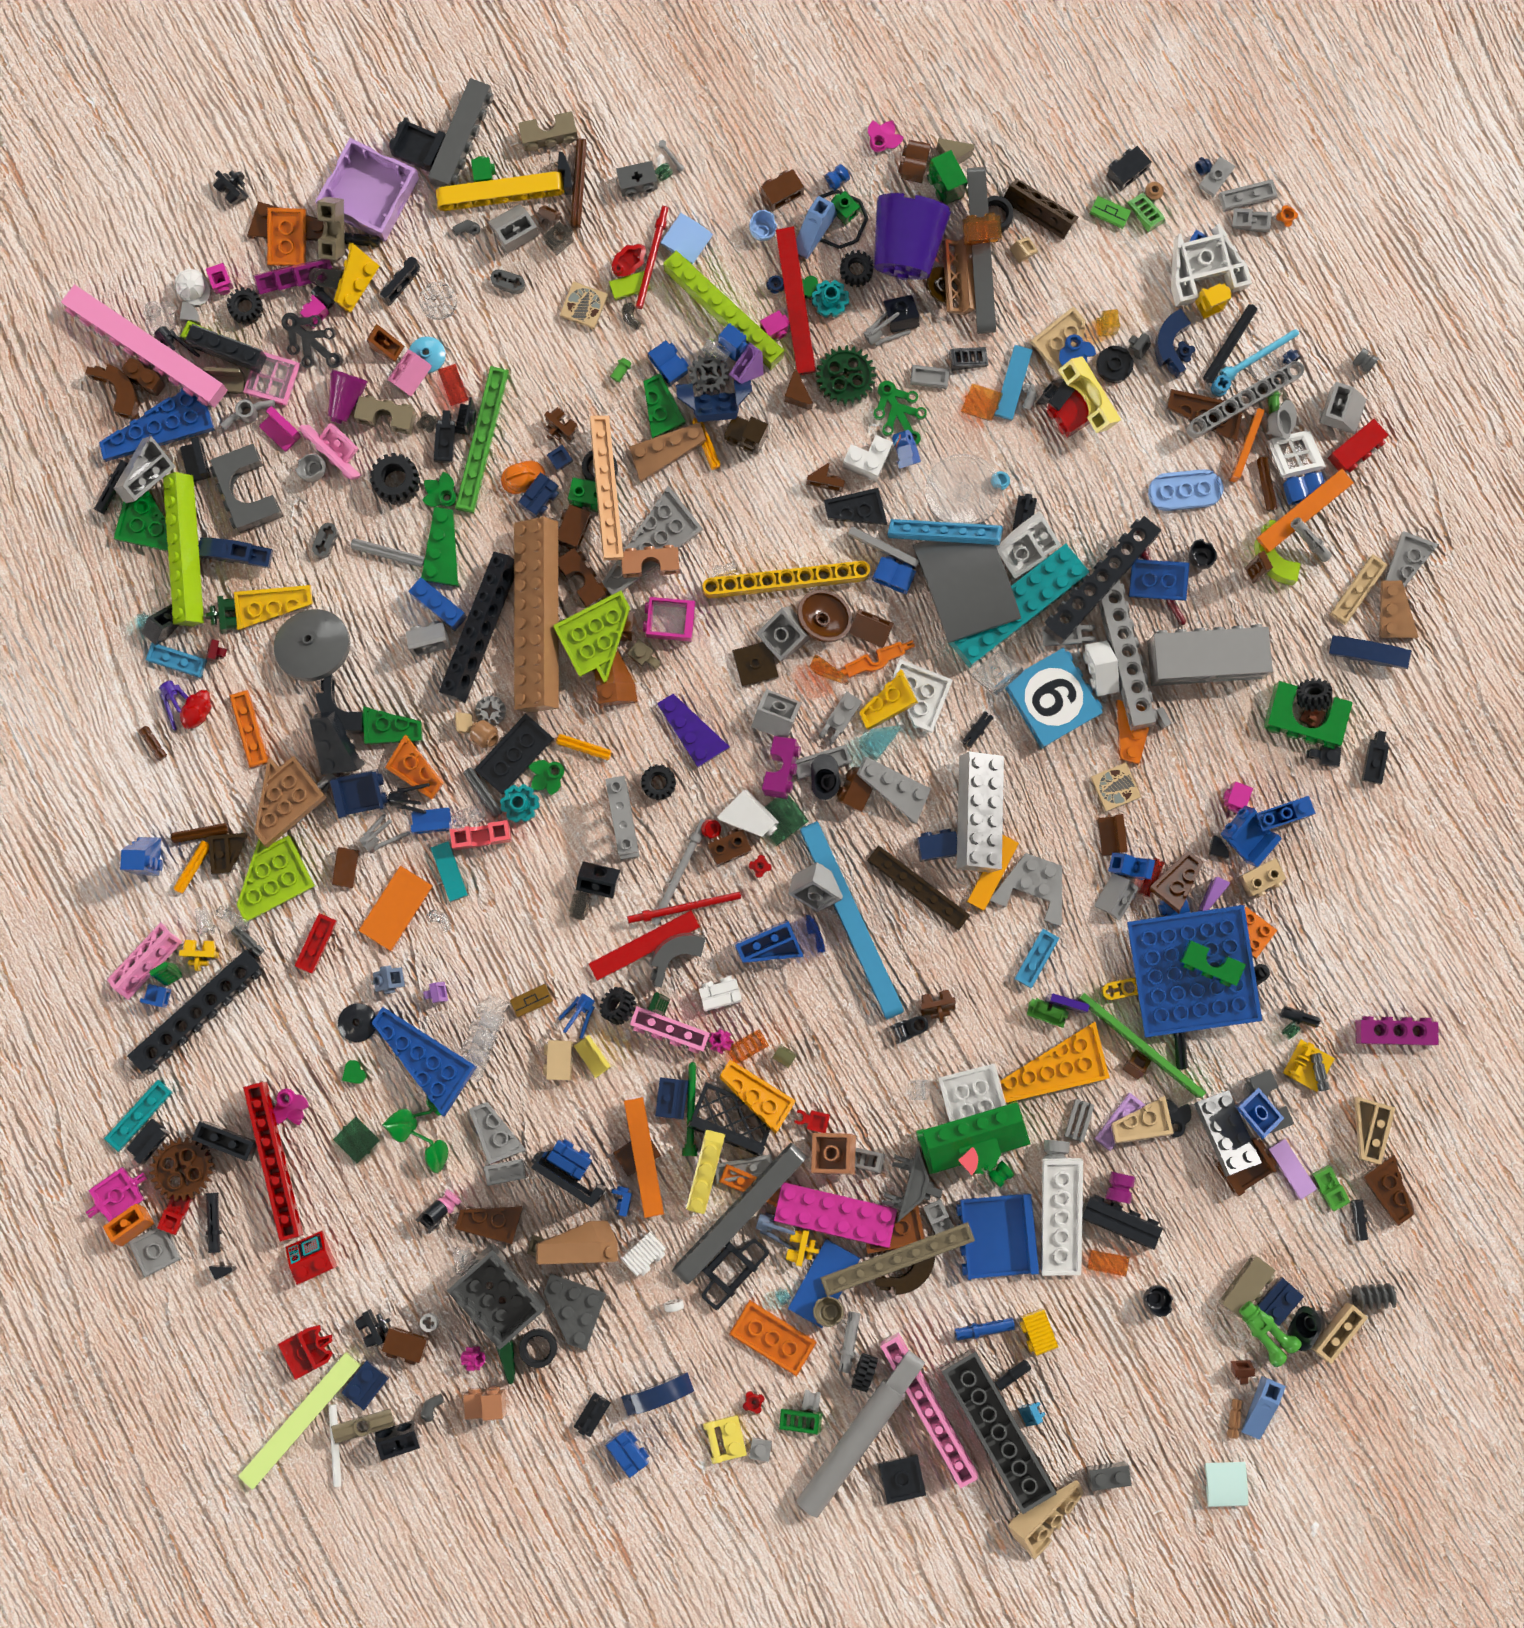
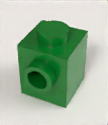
[471,156,496,182]
[831,191,860,226]

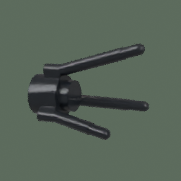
[154,326,200,358]
[388,783,430,814]

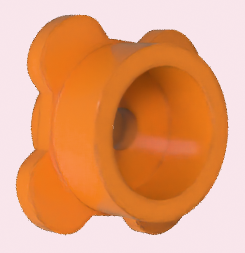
[1276,205,1298,227]

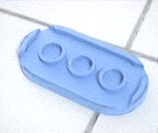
[1148,469,1224,511]

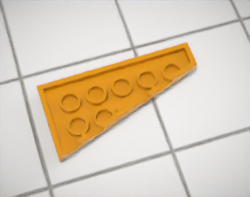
[1000,1021,1110,1103]

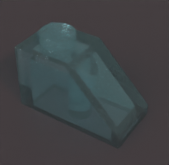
[859,726,901,760]

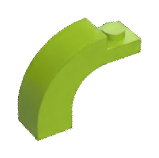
[1254,520,1301,586]

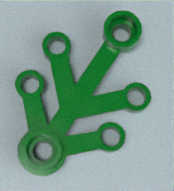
[873,381,927,446]

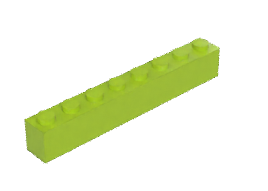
[663,250,784,370]
[163,472,204,627]

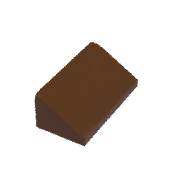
[332,847,359,889]

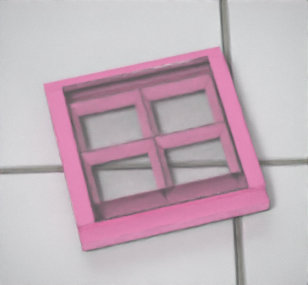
[243,352,301,406]

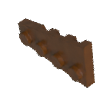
[247,201,324,241]
[1166,389,1243,442]

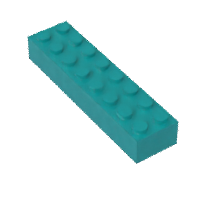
[946,543,1090,669]

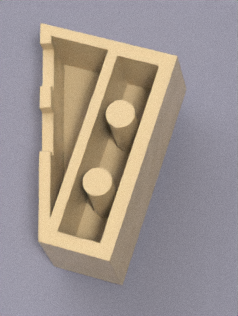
[1354,1097,1396,1165]

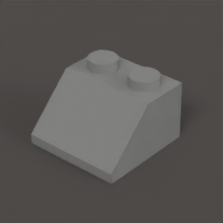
[756,606,811,662]
[406,621,451,657]
[751,689,802,738]
[788,862,843,912]

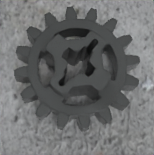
[689,353,729,395]

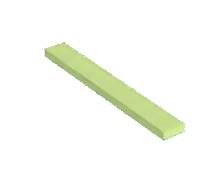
[238,1352,361,1490]

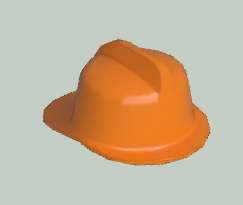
[501,460,546,494]

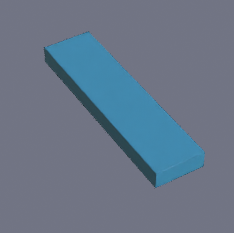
[994,345,1033,421]

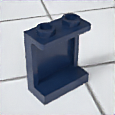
[330,769,388,818]

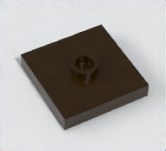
[732,642,779,687]

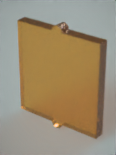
[961,383,1003,422]

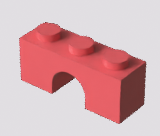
[450,820,512,851]

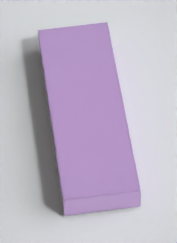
[1094,1093,1145,1151]
[1268,1139,1317,1199]

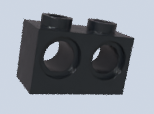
[375,1420,420,1461]

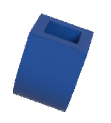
[1108,853,1155,880]

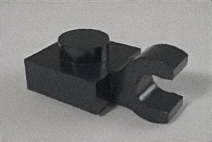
[1306,745,1341,767]

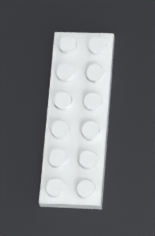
[1041,1158,1083,1276]

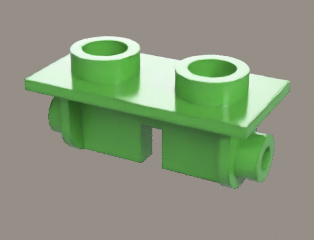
[1027,998,1069,1028]

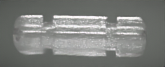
[216,906,250,931]

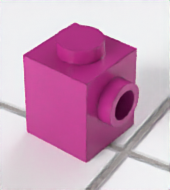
[760,310,790,340]
[1223,781,1253,813]

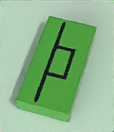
[1089,196,1131,229]

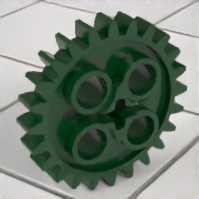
[816,345,876,406]

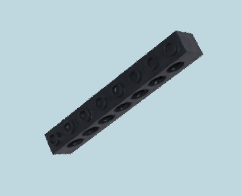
[1044,516,1162,645]
[439,551,514,703]
[127,950,265,1074]

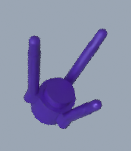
[159,680,188,731]

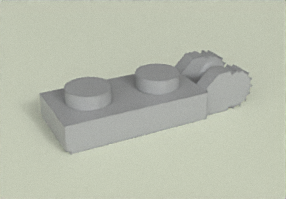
[1042,624,1096,646]
[819,691,862,745]

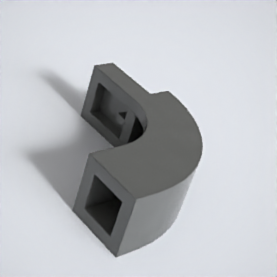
[650,933,706,988]

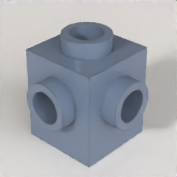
[373,965,405,994]

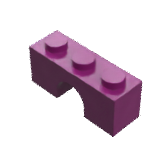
[762,736,801,799]

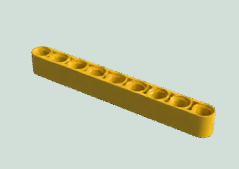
[702,561,870,599]

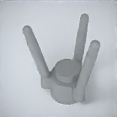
[863,312,911,346]
[360,814,410,851]

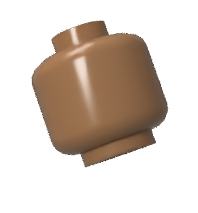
[470,720,499,748]

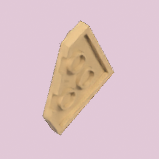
[1030,306,1086,379]

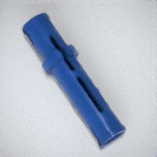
[954,1317,1015,1341]

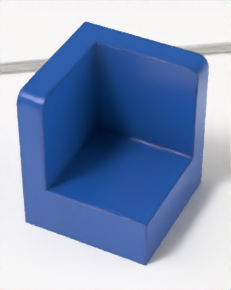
[140,984,172,1008]

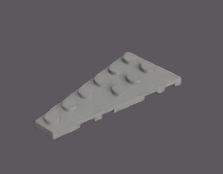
[602,486,703,595]

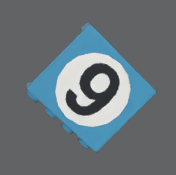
[1003,648,1103,749]

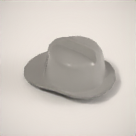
[1265,400,1297,439]

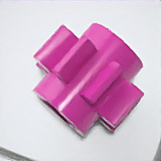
[708,1029,734,1054]
[461,1346,485,1371]

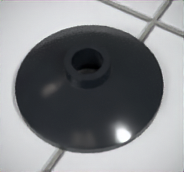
[338,1003,376,1042]

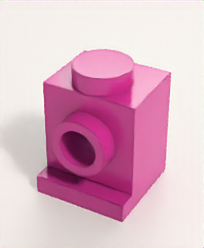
[206,263,234,295]
[299,295,329,329]

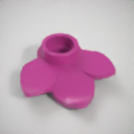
[868,120,904,152]
[274,1088,309,1125]

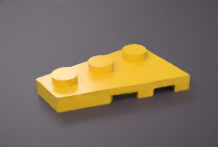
[859,669,918,730]

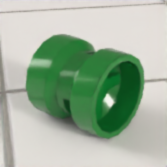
[987,1161,1015,1188]

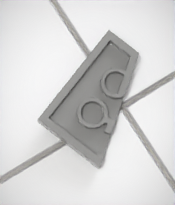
[469,1102,526,1164]

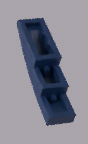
[1329,635,1412,669]

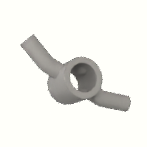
[220,399,275,430]

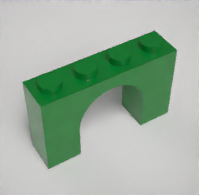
[1263,681,1353,750]

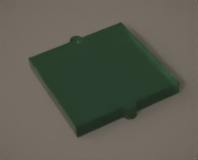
[333,1116,380,1164]

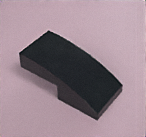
[558,151,573,195]

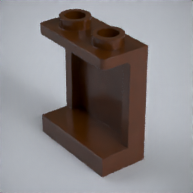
[1213,1137,1277,1197]

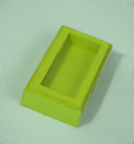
[609,271,650,301]

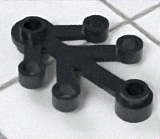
[281,313,343,368]

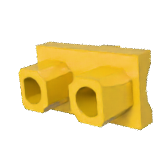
[179,940,219,971]
[786,1229,820,1267]

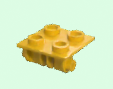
[1283,1039,1335,1092]

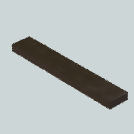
[867,845,970,931]

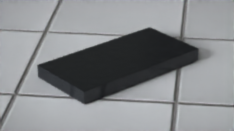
[474,713,554,795]

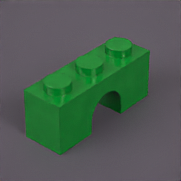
[1180,940,1246,987]

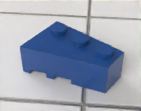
[120,837,163,876]
[734,920,804,963]

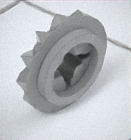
[475,695,506,726]

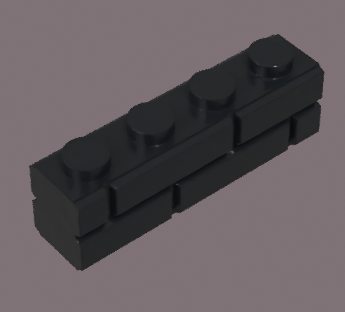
[185,324,267,373]
[1082,1194,1163,1250]

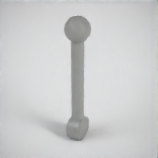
[659,140,684,172]

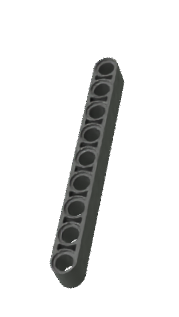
[967,167,996,334]
[672,1143,807,1285]

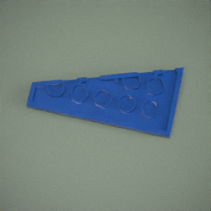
[99,387,215,462]

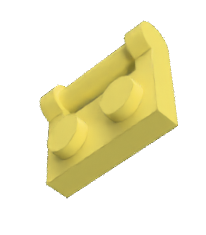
[703,1415,747,1464]

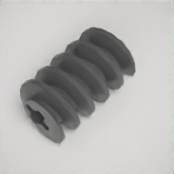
[1352,1283,1397,1310]

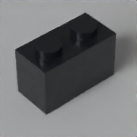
[1106,145,1152,191]

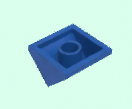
[1235,1088,1284,1140]

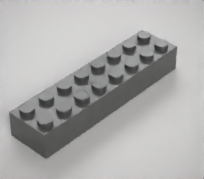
[939,1349,1057,1514]

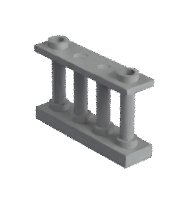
[605,776,640,860]

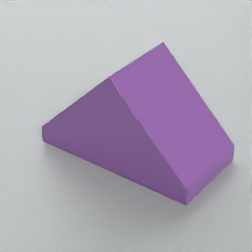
[729,343,764,384]

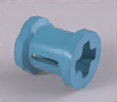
[1211,375,1231,397]

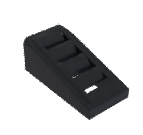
[949,347,989,371]

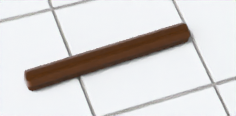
[571,138,587,228]

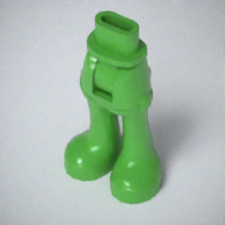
[1239,1301,1301,1367]

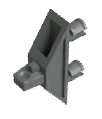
[881,1146,943,1224]

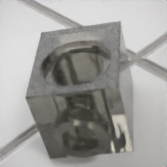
[543,221,573,256]

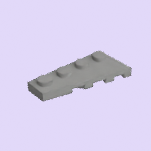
[857,757,931,824]

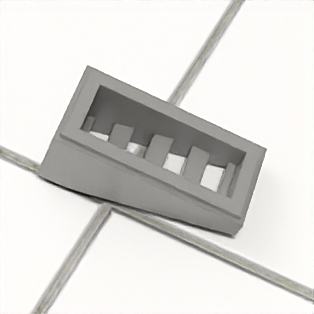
[855,1148,885,1173]

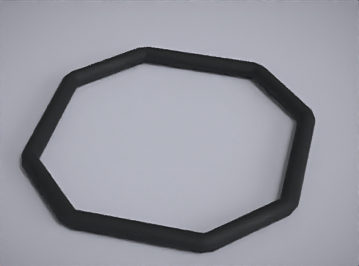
[819,190,868,249]

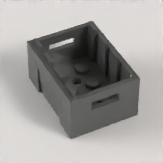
[447,1242,545,1350]

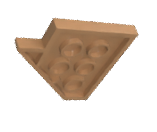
[254,756,327,848]

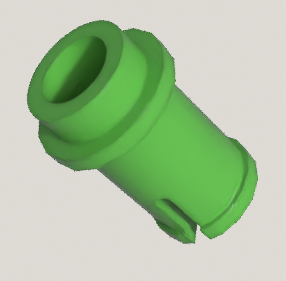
[610,357,632,383]
[1268,391,1281,414]

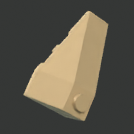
[1008,1480,1084,1560]

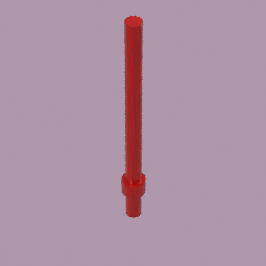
[635,206,669,309]
[627,891,741,924]

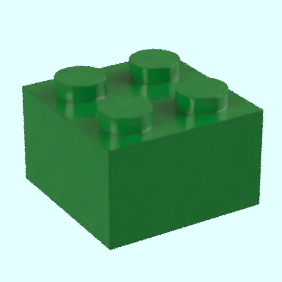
[927,150,968,205]

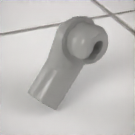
[1022,382,1036,410]

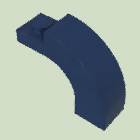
[1154,308,1191,379]
[621,1372,694,1416]

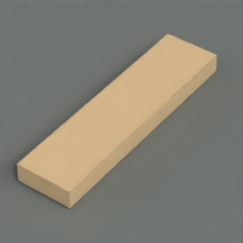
[1329,554,1388,626]

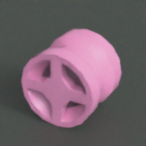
[438,1189,462,1214]

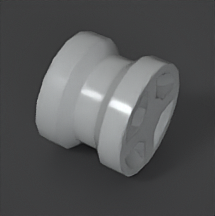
[802,1389,821,1412]

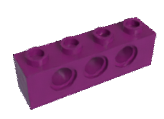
[1355,1016,1439,1046]

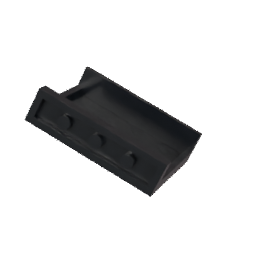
[531,1149,607,1208]

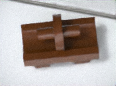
[544,407,578,442]
[920,990,956,1023]

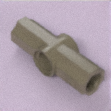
[331,1408,394,1444]

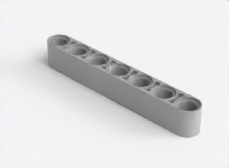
[1187,361,1304,438]

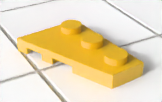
[334,243,380,312]

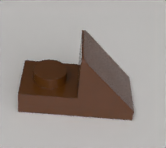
[806,462,845,493]

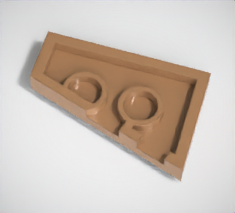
[1379,581,1419,638]

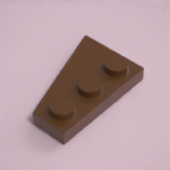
[1362,1154,1414,1226]

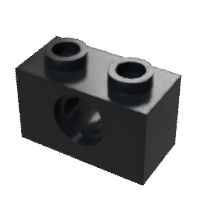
[576,861,620,899]

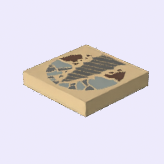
[560,281,608,329]
[1090,762,1141,812]

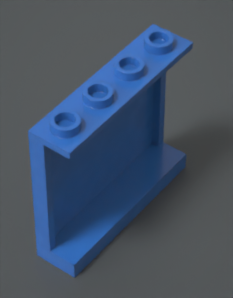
[956,1193,1039,1280]

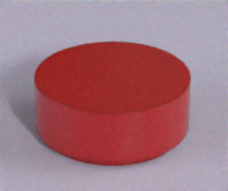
[701,819,721,839]

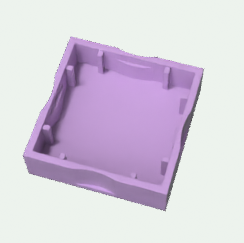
[315,138,419,242]

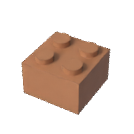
[811,1133,856,1175]

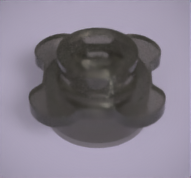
[416,411,438,433]

